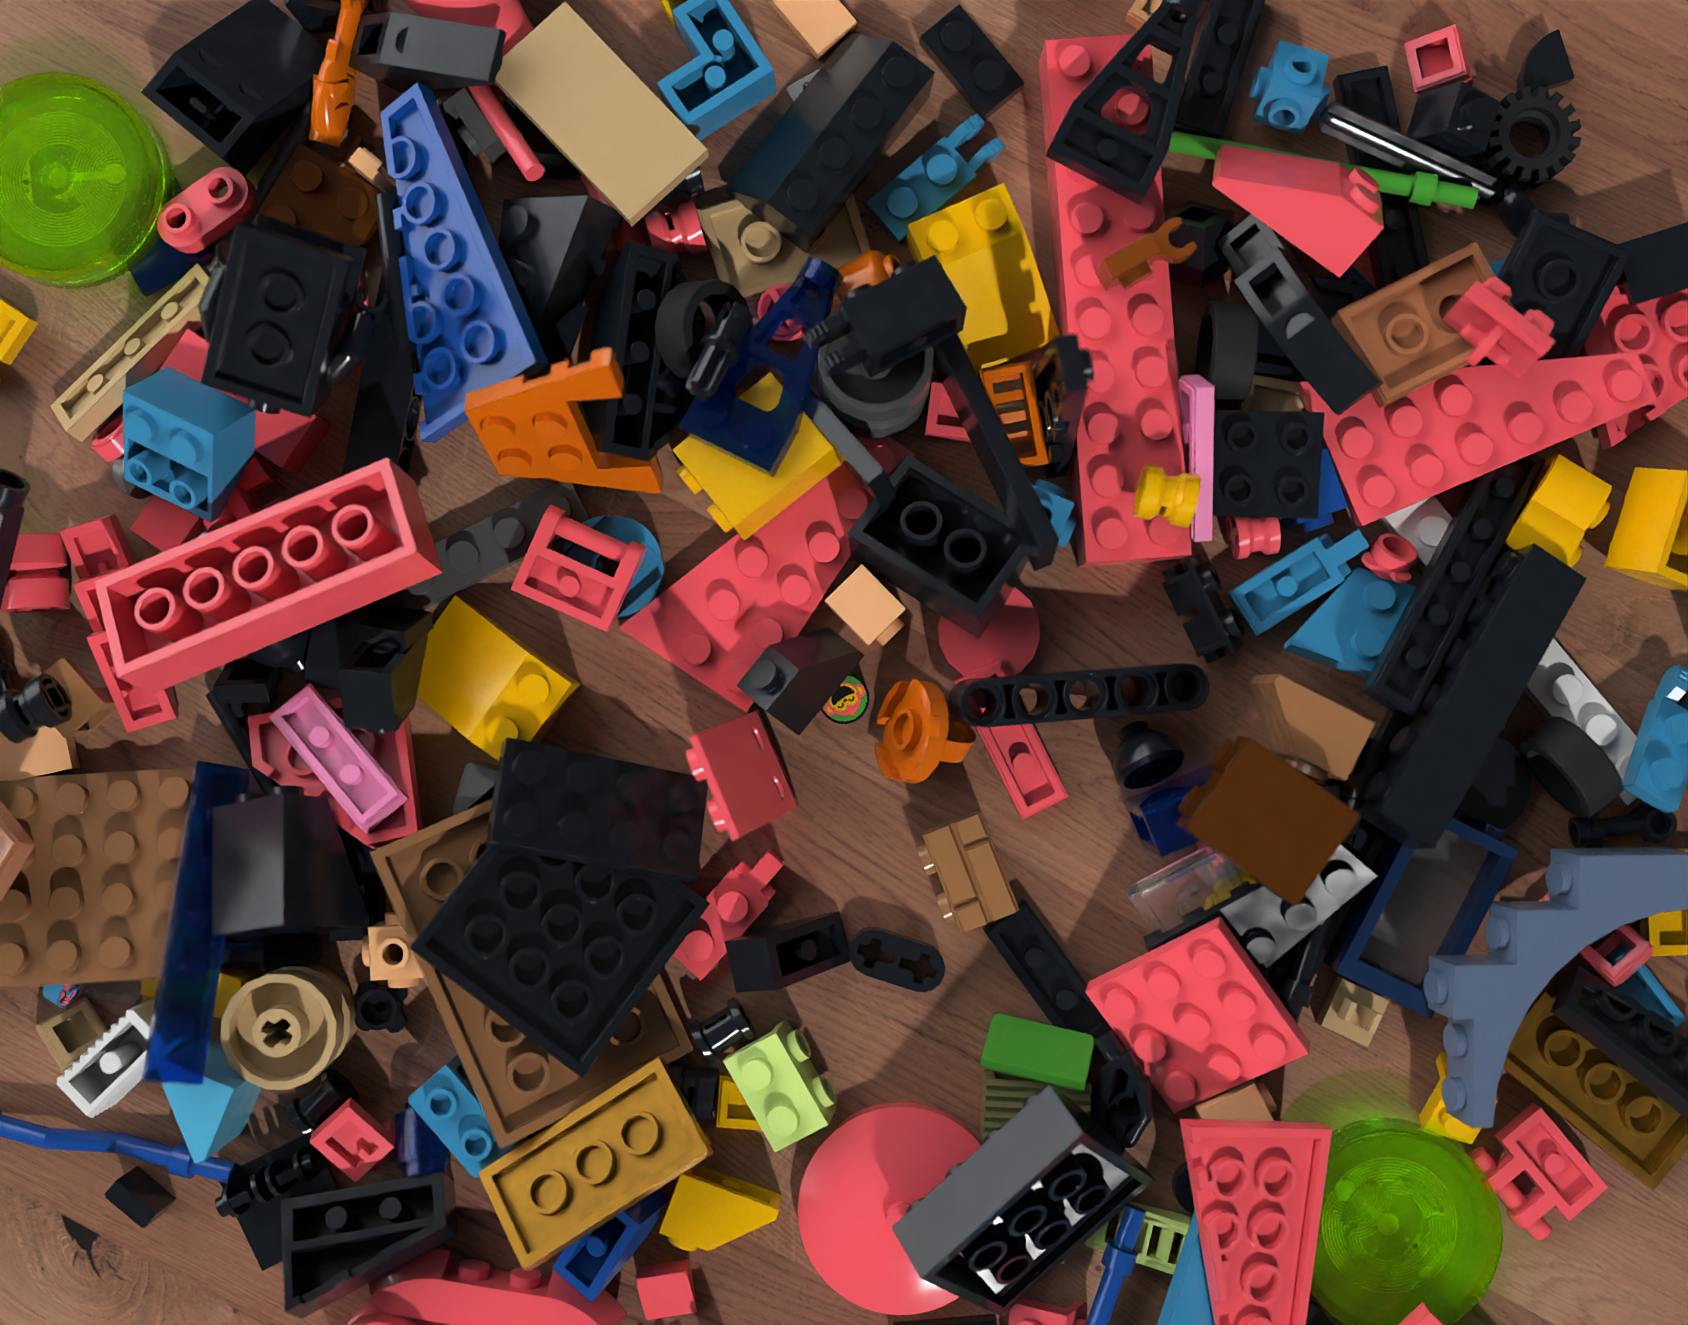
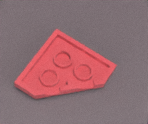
[248,697,423,849]

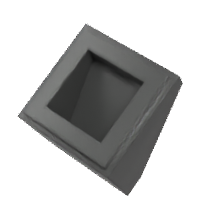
[452,761,498,814]

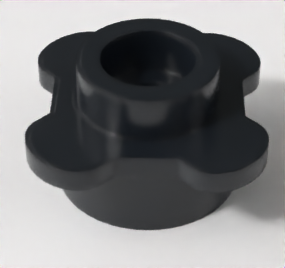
[355,979,409,1033]

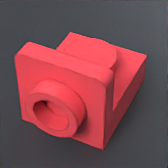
[309,1097,398,1183]

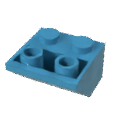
[123,367,256,522]

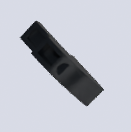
[1216,214,1384,415]

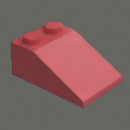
[1212,144,1384,278]

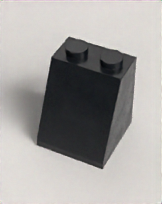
[212,786,369,937]

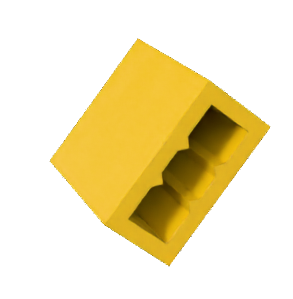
[672,372,841,541]

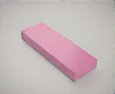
[1179,374,1214,542]
[269,683,409,834]

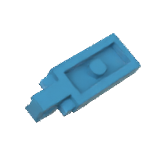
[1226,529,1370,636]

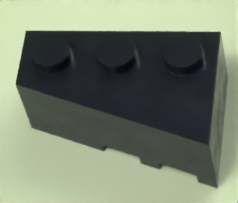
[498,195,624,369]
[281,1171,458,1319]

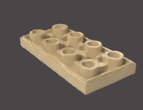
[495,2,709,226]

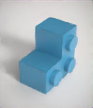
[657,0,776,141]

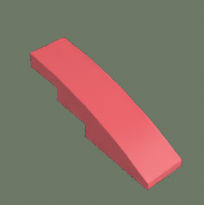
[59,513,179,733]

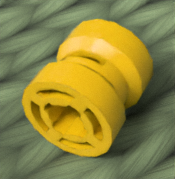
[1133,464,1201,528]

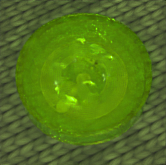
[0,72,174,289]
[1310,1117,1503,1325]

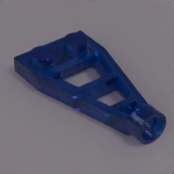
[678,257,844,477]

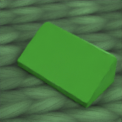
[980,1013,1095,1092]

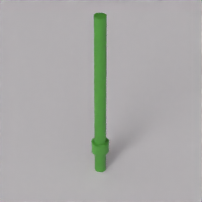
[1168,130,1479,209]

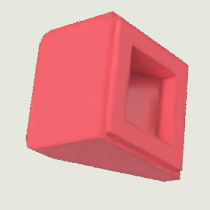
[1404,24,1473,94]
[635,1259,698,1320]

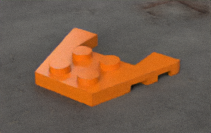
[464,348,663,493]

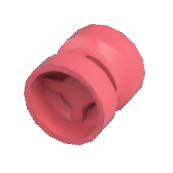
[644,200,708,255]

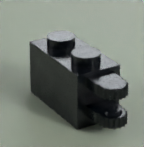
[804,255,967,378]

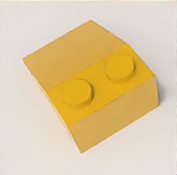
[906,183,1060,375]
[1604,467,1688,594]
[417,595,581,761]

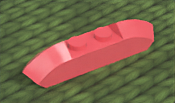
[368,1249,628,1325]

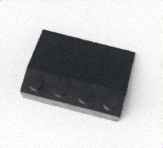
[892,1085,1155,1316]

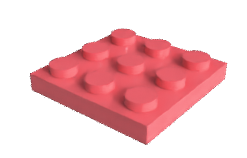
[1085,917,1310,1113]

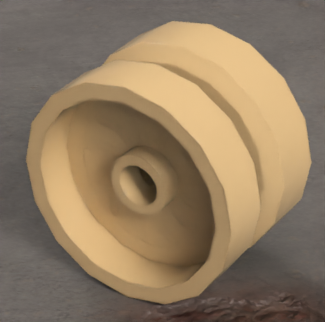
[221,964,357,1090]

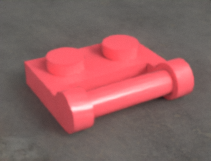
[511,504,647,633]

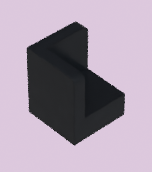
[1165,201,1234,288]

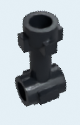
[1568,802,1677,848]

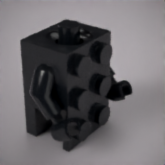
[198,213,389,418]

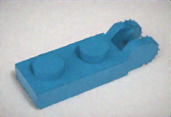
[866,114,1006,246]
[1622,664,1688,814]

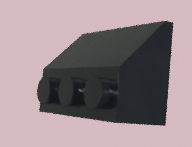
[848,454,1028,639]

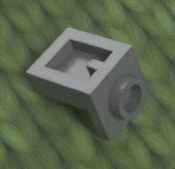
[436,88,510,165]

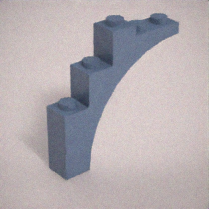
[1423,847,1688,1128]

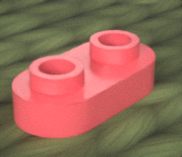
[157,167,257,254]

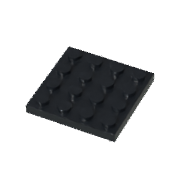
[408,846,710,1078]

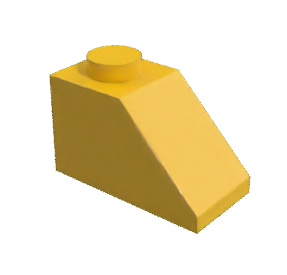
[659,1164,781,1251]

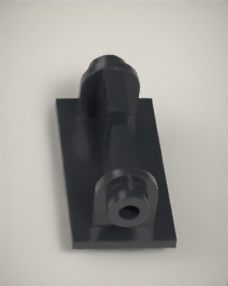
[1161,554,1245,664]

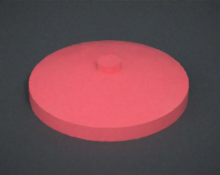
[798,1102,983,1315]

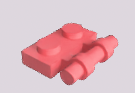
[1467,1102,1609,1241]

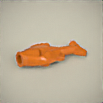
[309,0,369,148]

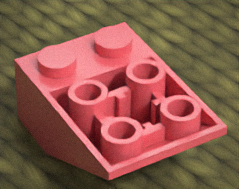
[685,710,799,841]

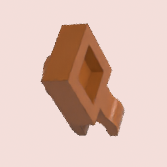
[1095,217,1197,291]

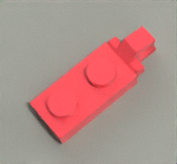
[672,849,785,981]

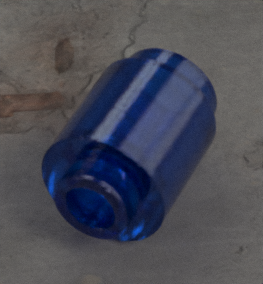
[394,1102,451,1178]

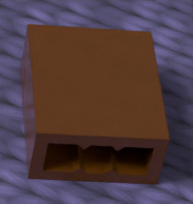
[1176,736,1361,907]

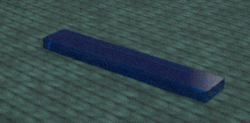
[142,761,251,1086]

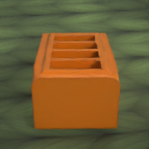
[978,360,1049,468]

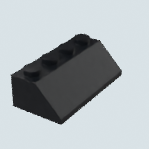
[725,32,935,254]

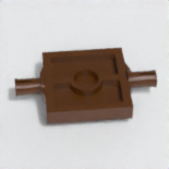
[250,136,382,249]

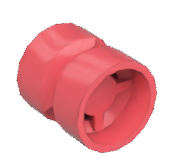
[0,534,70,613]

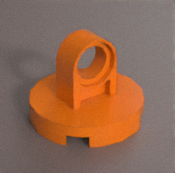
[874,679,976,784]

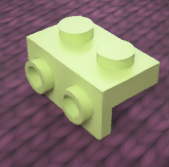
[723,1019,837,1152]

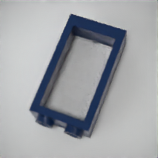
[1324,809,1519,1019]

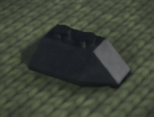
[582,241,706,461]

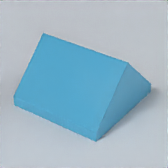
[154,1037,261,1164]

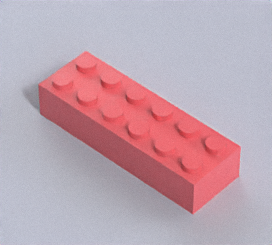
[94,457,443,694]

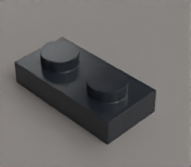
[919,4,1025,121]

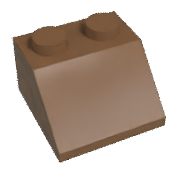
[1249,674,1375,784]

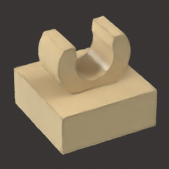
[1315,975,1390,1047]

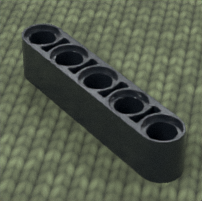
[948,663,1210,728]

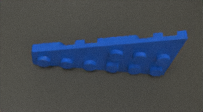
[380,83,549,443]

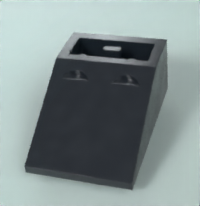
[141,0,327,176]

